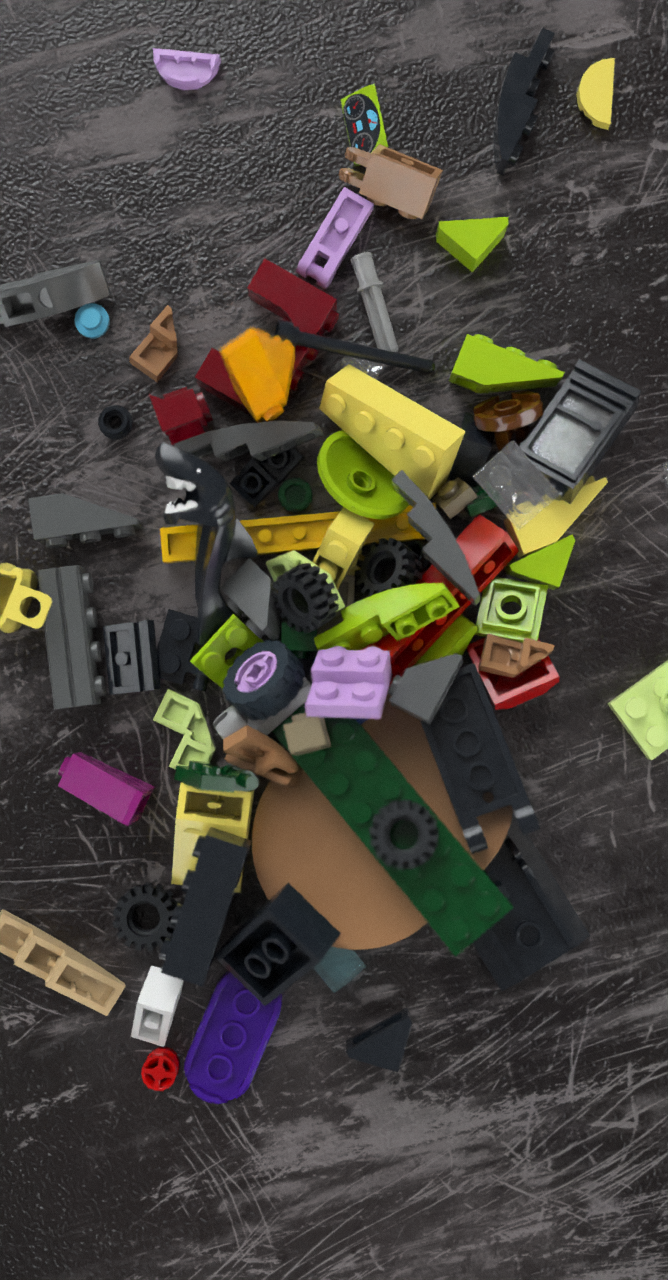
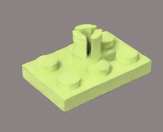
[607,660,668,760]

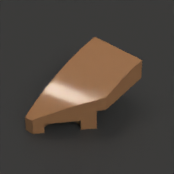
[129,305,178,382]
[478,634,554,677]
[223,725,298,775]

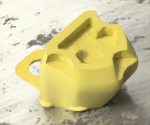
[0,563,52,633]

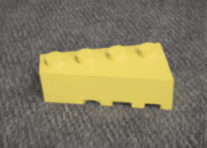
[319,364,466,500]

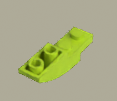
[314,583,460,650]

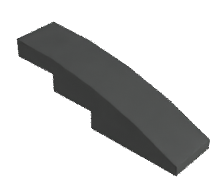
[175,421,324,461]
[392,470,480,606]

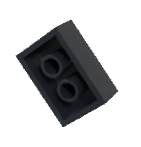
[214,883,341,1006]

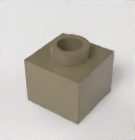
[283,712,331,756]

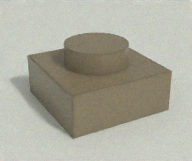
[432,477,478,519]

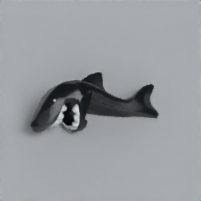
[155,442,257,646]

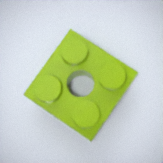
[475,577,548,642]
[190,614,264,689]

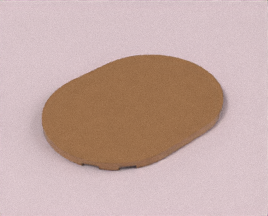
[252,694,513,950]

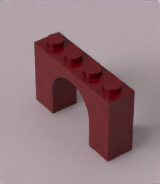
[195,258,339,422]

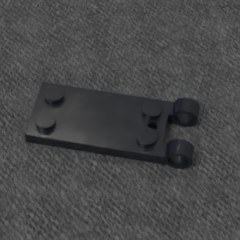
[420,663,540,854]

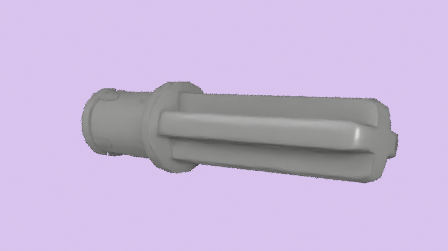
[350,252,398,352]

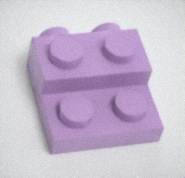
[305,646,392,719]

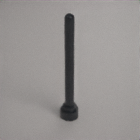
[273,319,435,374]

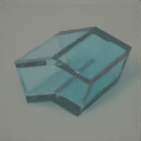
[314,947,366,993]

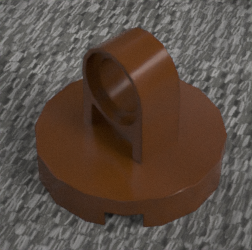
[473,391,544,456]

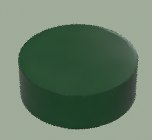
[278,477,313,513]

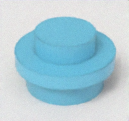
[75,303,110,338]

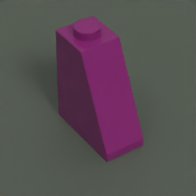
[58,752,155,826]

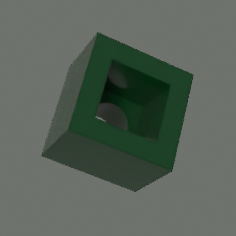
[281,622,318,659]

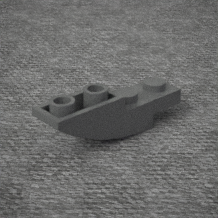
[0,260,111,327]

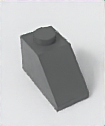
[388,653,463,725]

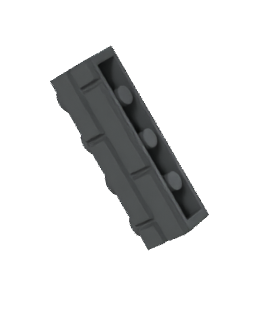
[37,565,106,709]

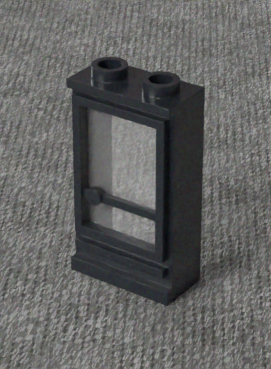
[511,359,641,505]

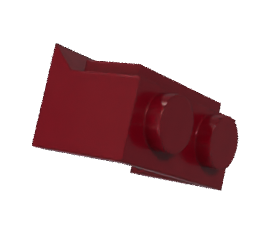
[149,387,213,446]

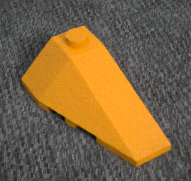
[220,328,296,423]

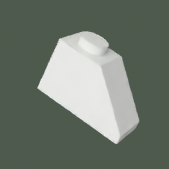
[131,965,184,1047]

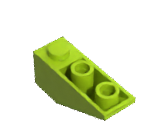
[449,334,565,394]

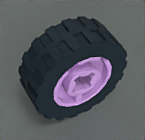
[223,640,305,721]

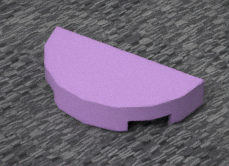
[153,48,221,90]

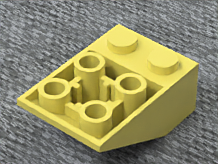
[171,782,255,893]

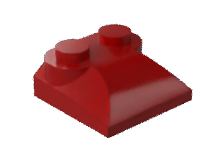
[466,637,560,710]

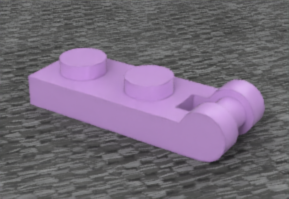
[296,187,374,289]

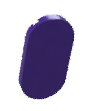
[184,971,282,1104]

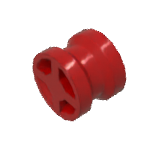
[141,1047,180,1091]

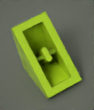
[436,217,509,273]
[504,535,575,590]

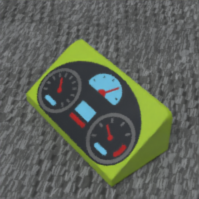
[341,84,388,166]

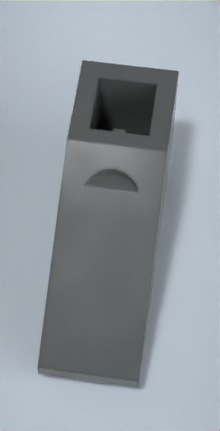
[28,493,144,548]

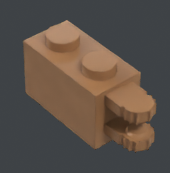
[338,144,443,219]

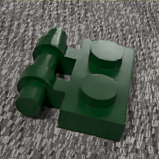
[174,760,259,792]

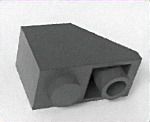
[220,558,282,641]

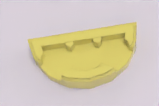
[576,58,615,130]

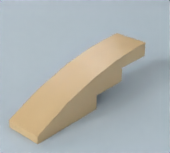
[0,909,126,1016]

